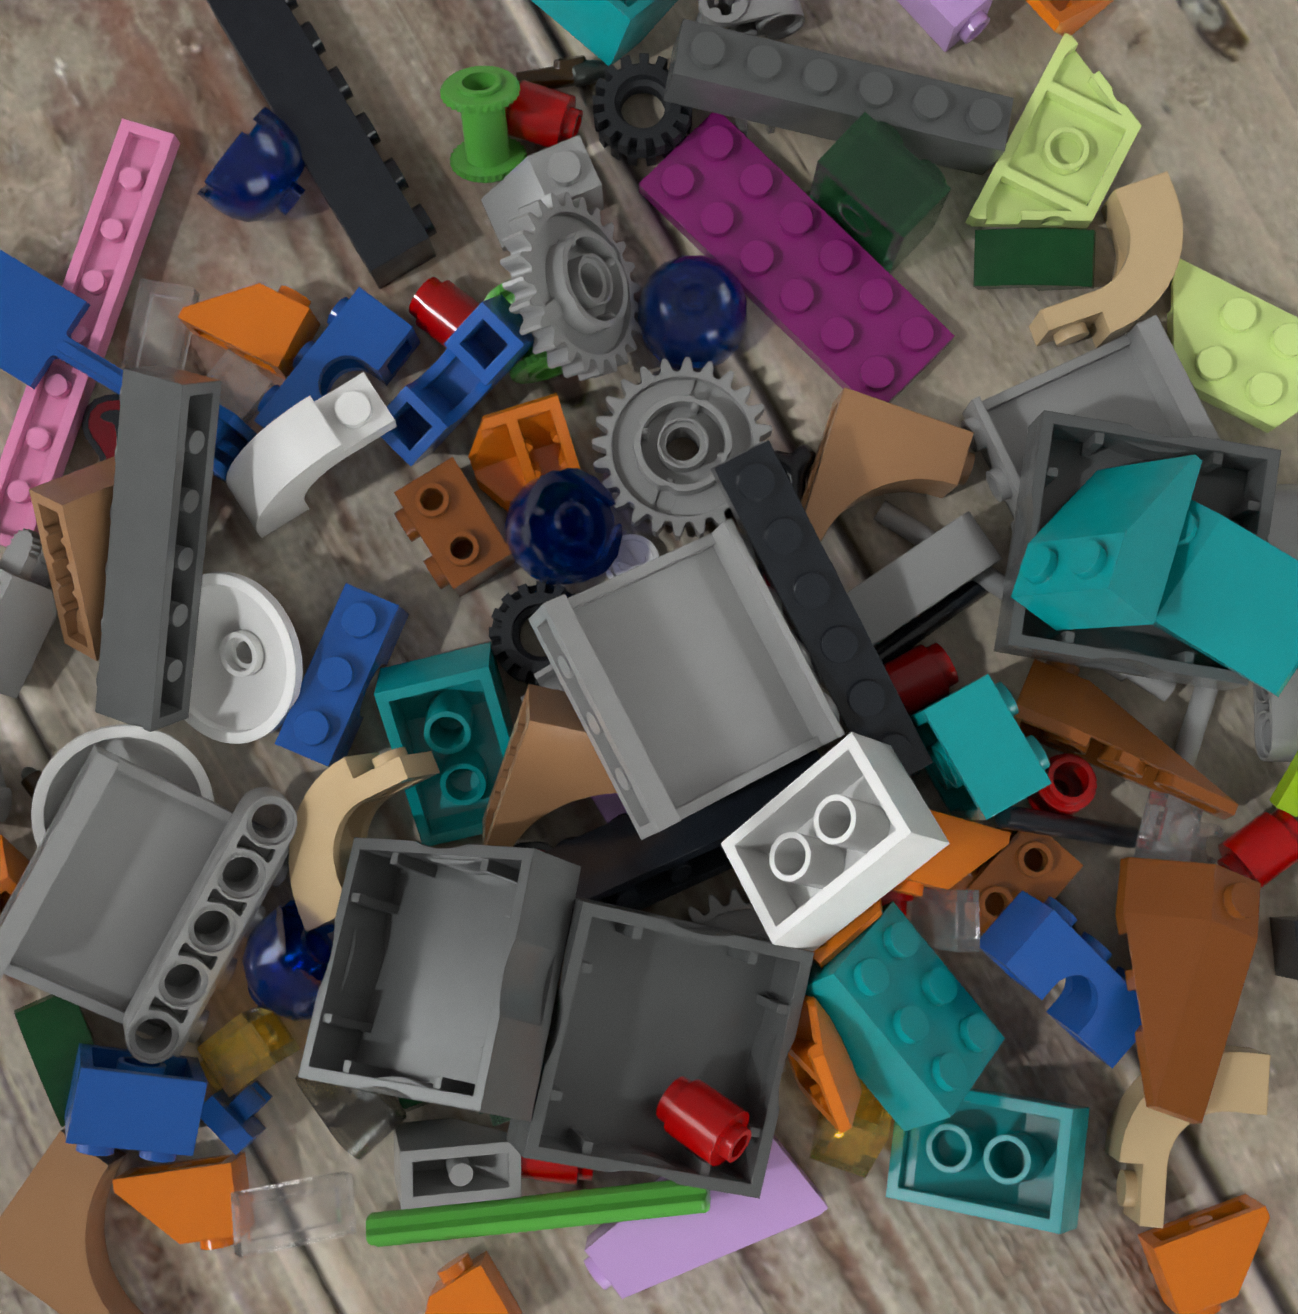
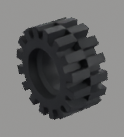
[593,53,693,167]
[489,581,576,686]

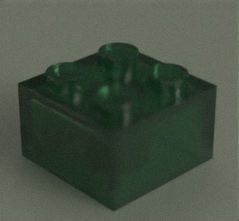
[809,112,951,274]

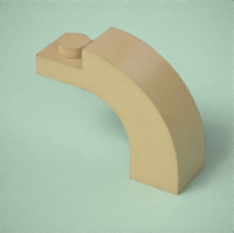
[1029,171,1183,348]
[289,747,440,932]
[1104,1045,1271,1228]

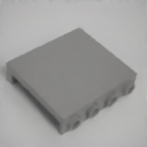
[961,315,1220,530]
[528,518,845,840]
[0,745,290,1057]

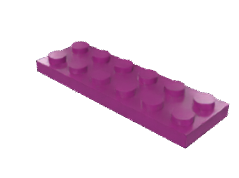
[638,112,955,403]

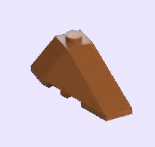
[1013,659,1239,820]
[1115,857,1261,1124]

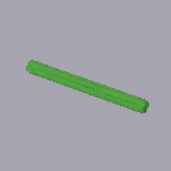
[366,1180,711,1247]

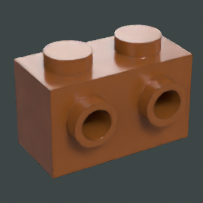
[394,457,517,597]
[944,827,1084,937]

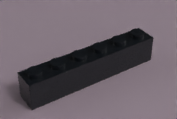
[206,0,437,289]
[710,440,933,775]
[545,749,821,910]

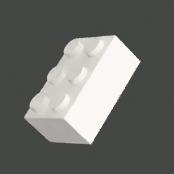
[721,732,950,951]

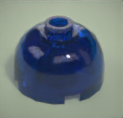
[197,106,306,222]
[638,255,747,371]
[505,468,623,585]
[242,900,335,1021]

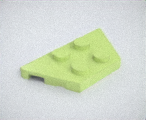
[965,33,1142,229]
[1167,259,1298,433]

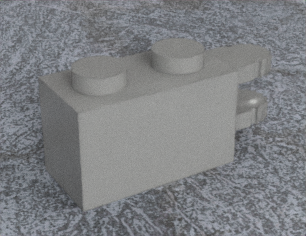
[0,528,57,699]

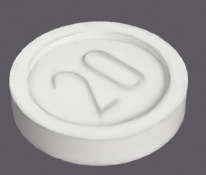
[604,534,659,579]

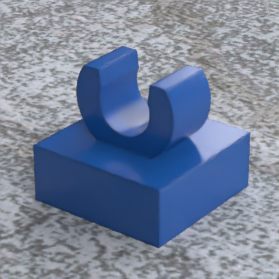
[201,1080,273,1155]

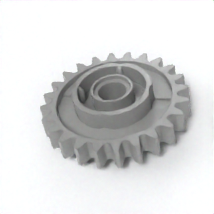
[500,192,643,381]
[592,357,772,541]

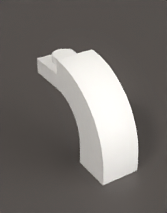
[226,372,397,538]

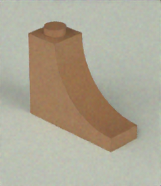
[801,387,975,541]
[29,457,116,661]
[482,684,617,847]
[0,1129,144,1314]

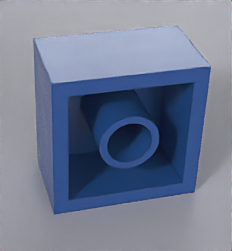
[65,1043,208,1163]

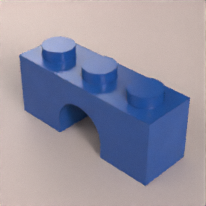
[254,287,421,429]
[381,295,534,466]
[275,583,409,767]
[975,890,1142,1069]

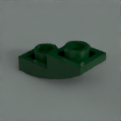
[973,228,1096,291]
[14,994,95,1128]

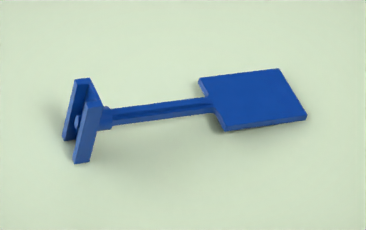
[0,250,257,483]

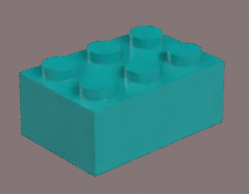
[910,674,1051,821]
[805,901,1005,1132]

